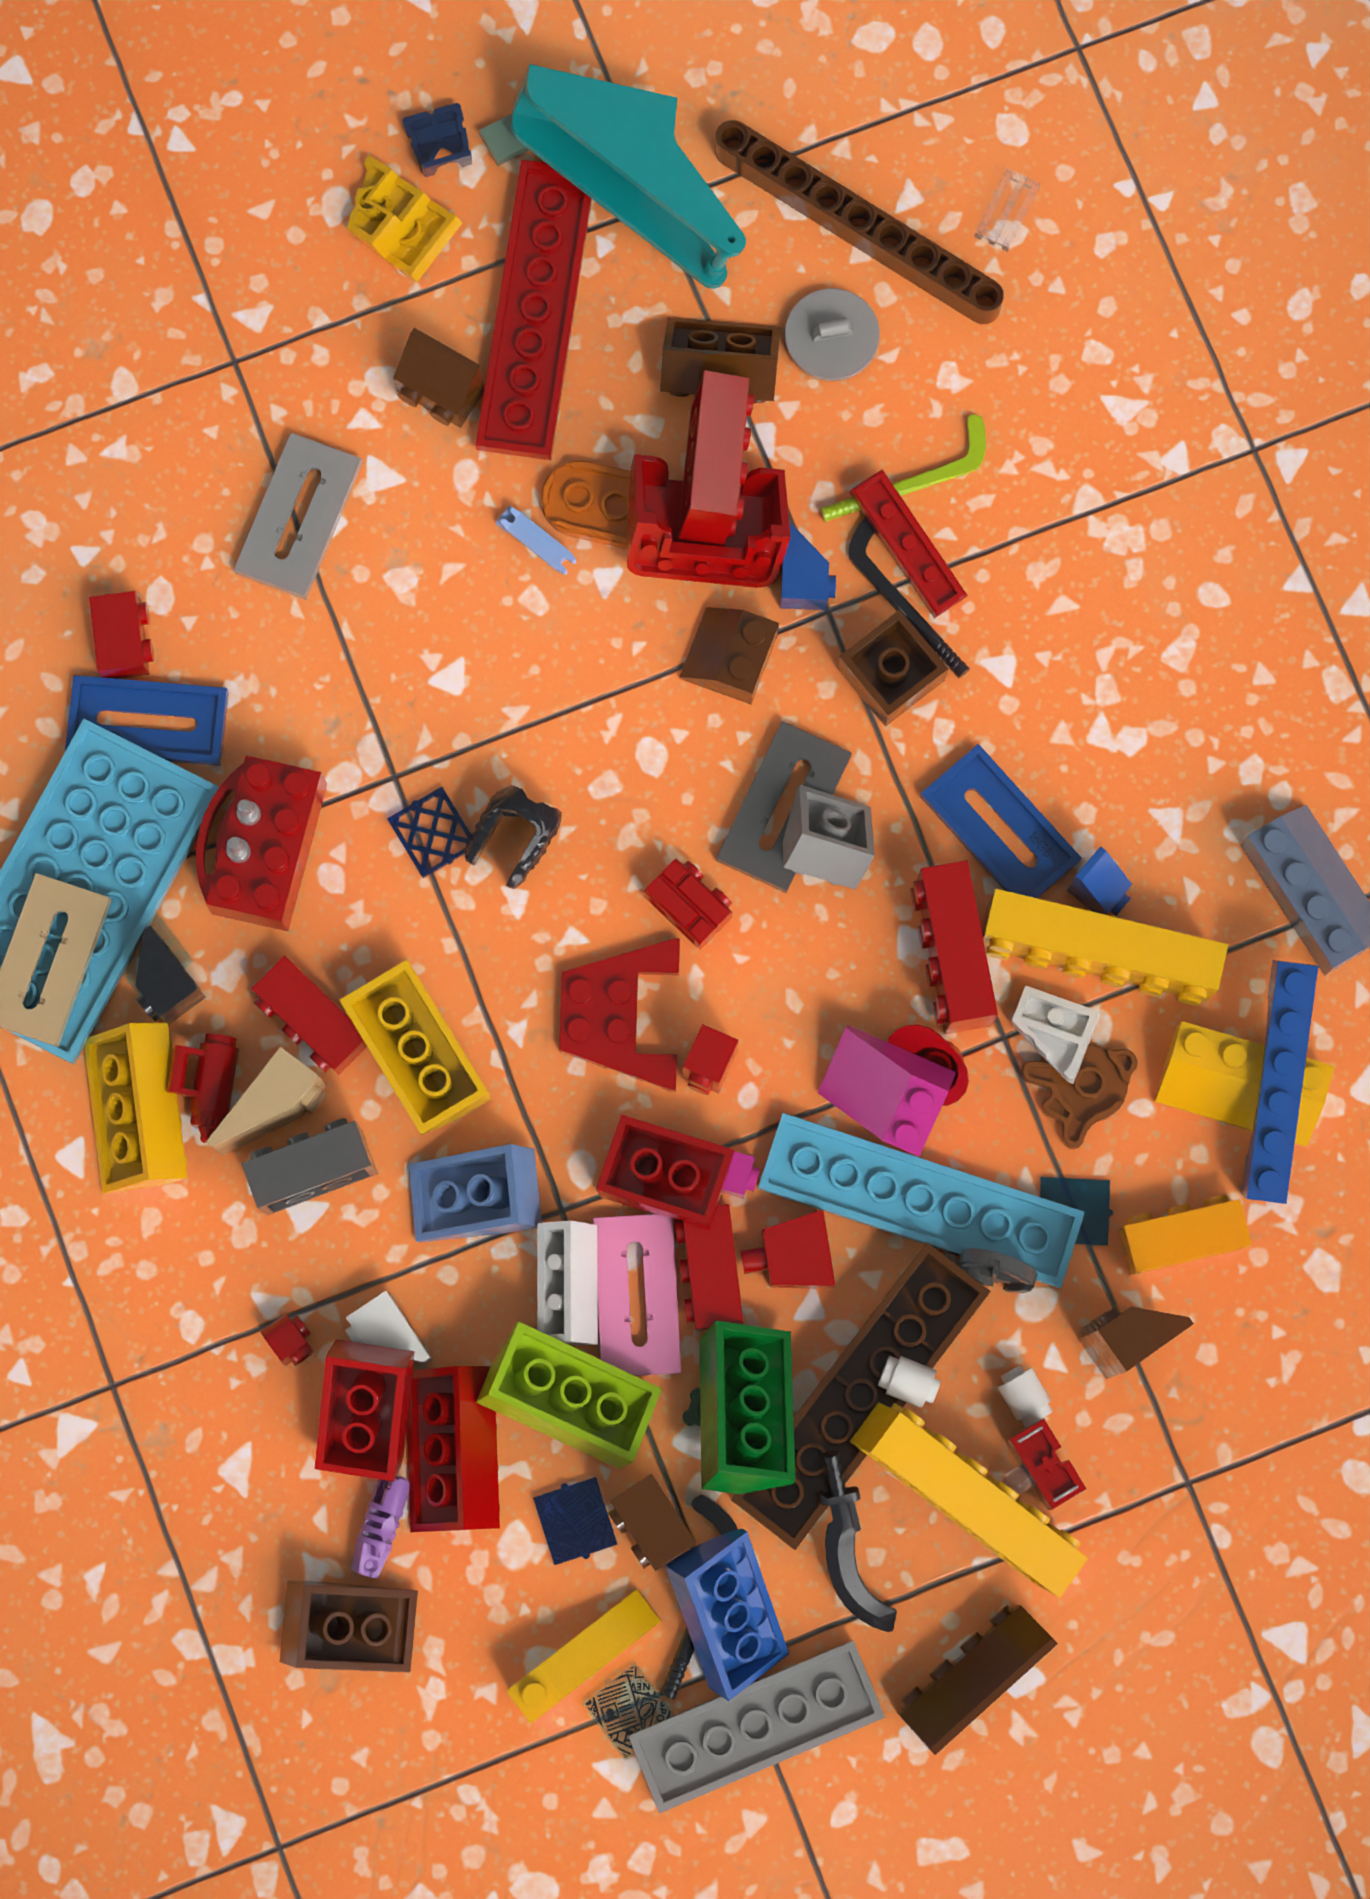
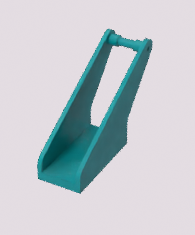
[511,64,746,289]

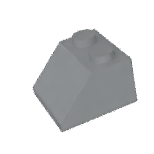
[782,784,875,890]

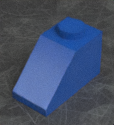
[780,524,836,610]
[1067,846,1132,916]

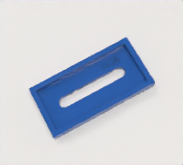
[65,675,229,766]
[919,744,1082,898]

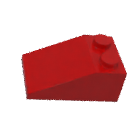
[596,1114,735,1227]

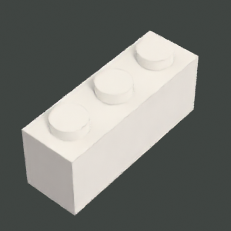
[537,1220,598,1346]

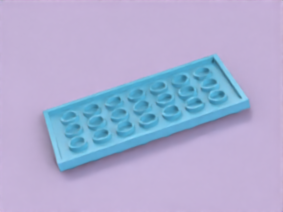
[0,719,219,1065]

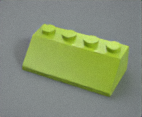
[476,1321,662,1469]

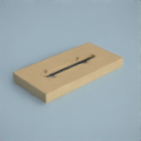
[0,873,112,1047]

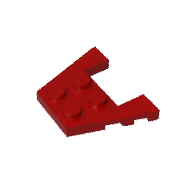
[559,938,680,1092]

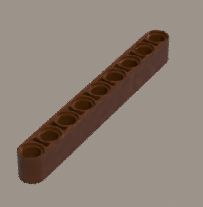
[716,120,1004,324]

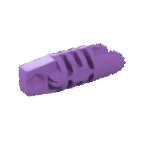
[351,1476,410,1578]

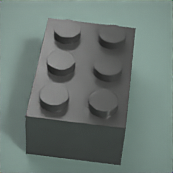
[241,1118,378,1216]

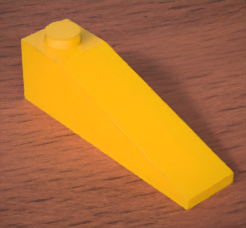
[506,1589,661,1724]

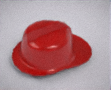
[888,1024,969,1106]

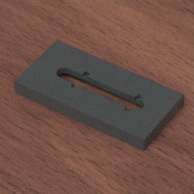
[716,721,852,894]

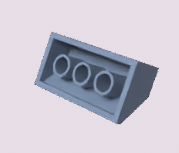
[1240,805,1370,976]

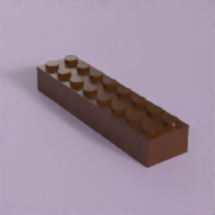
[731,1242,991,1550]

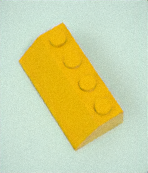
[339,959,492,1135]
[1154,1021,1335,1147]
[84,1023,188,1194]

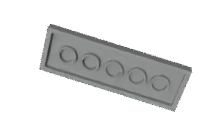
[628,1640,885,1813]

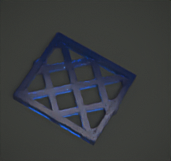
[387,787,472,879]

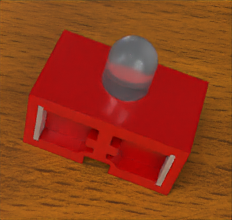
[1002,1418,1087,1510]

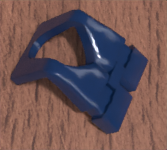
[402,103,472,178]

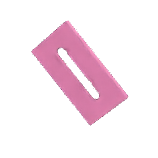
[593,1214,682,1376]

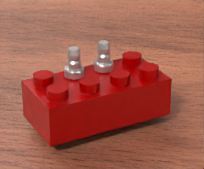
[196,755,327,931]

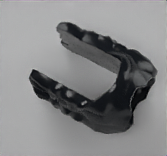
[465,785,562,889]

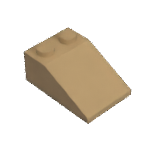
[206,1046,327,1156]

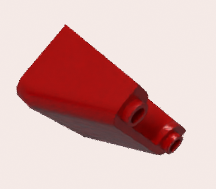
[626,454,791,588]

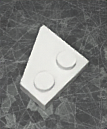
[1012,985,1100,1084]

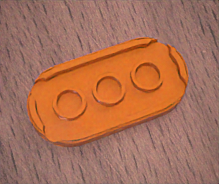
[541,460,630,549]

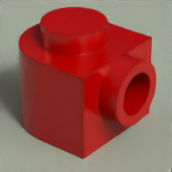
[260,1313,314,1366]

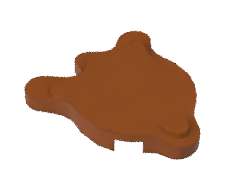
[1021,1044,1138,1149]

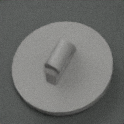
[785,288,880,381]

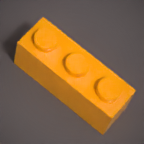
[1119,1195,1252,1275]

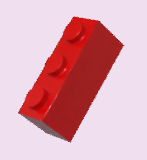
[251,955,367,1076]
[675,1204,744,1331]

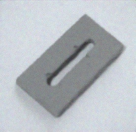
[234,433,363,600]

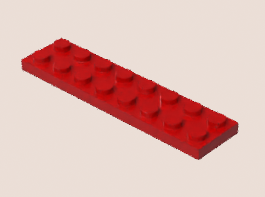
[475,159,592,460]

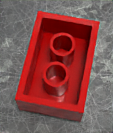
[314,1339,415,1482]

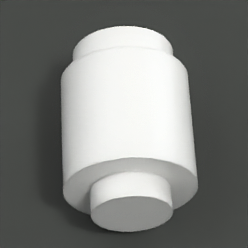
[878,1356,941,1408]
[997,1365,1053,1428]

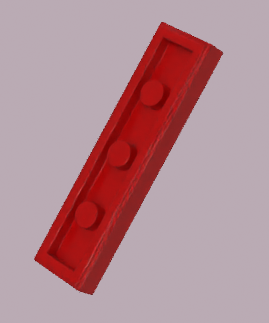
[849,469,968,619]

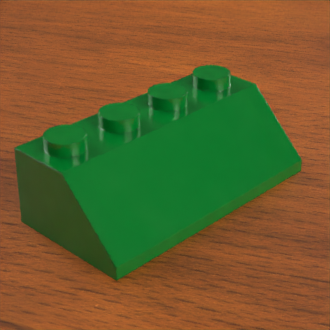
[699,1321,795,1494]

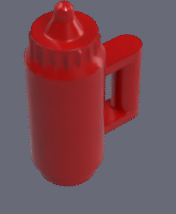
[167,1033,239,1143]

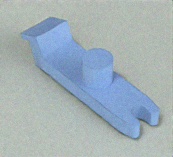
[495,505,577,575]

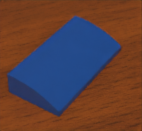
[665,1529,789,1701]

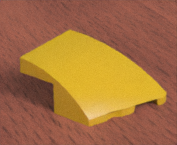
[347,155,462,282]

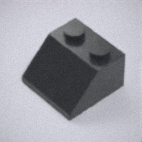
[135,926,206,1025]

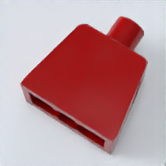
[741,1210,836,1289]

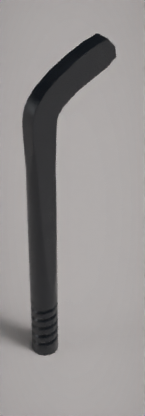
[849,517,970,679]
[660,1494,738,1700]

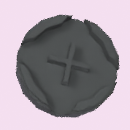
[958,1248,1038,1293]

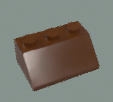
[660,317,781,403]

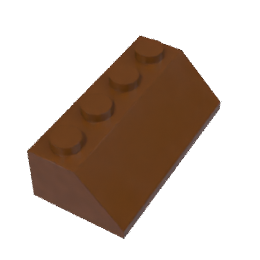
[1079,1306,1194,1379]
[897,1604,1058,1755]

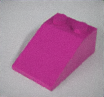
[818,1025,956,1157]

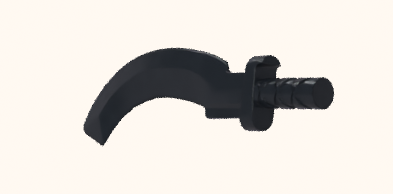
[818,1450,897,1632]

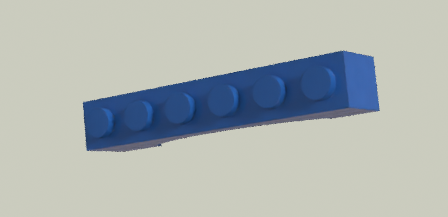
[1241,960,1319,1204]

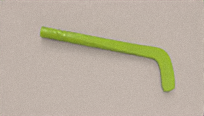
[820,415,986,522]

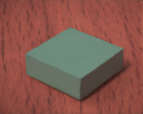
[480,114,529,166]

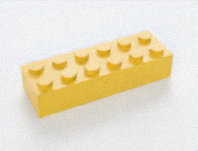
[982,889,1229,1006]
[850,1402,1088,1598]

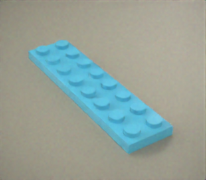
[758,1113,1085,1289]

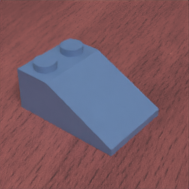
[409,1144,542,1243]

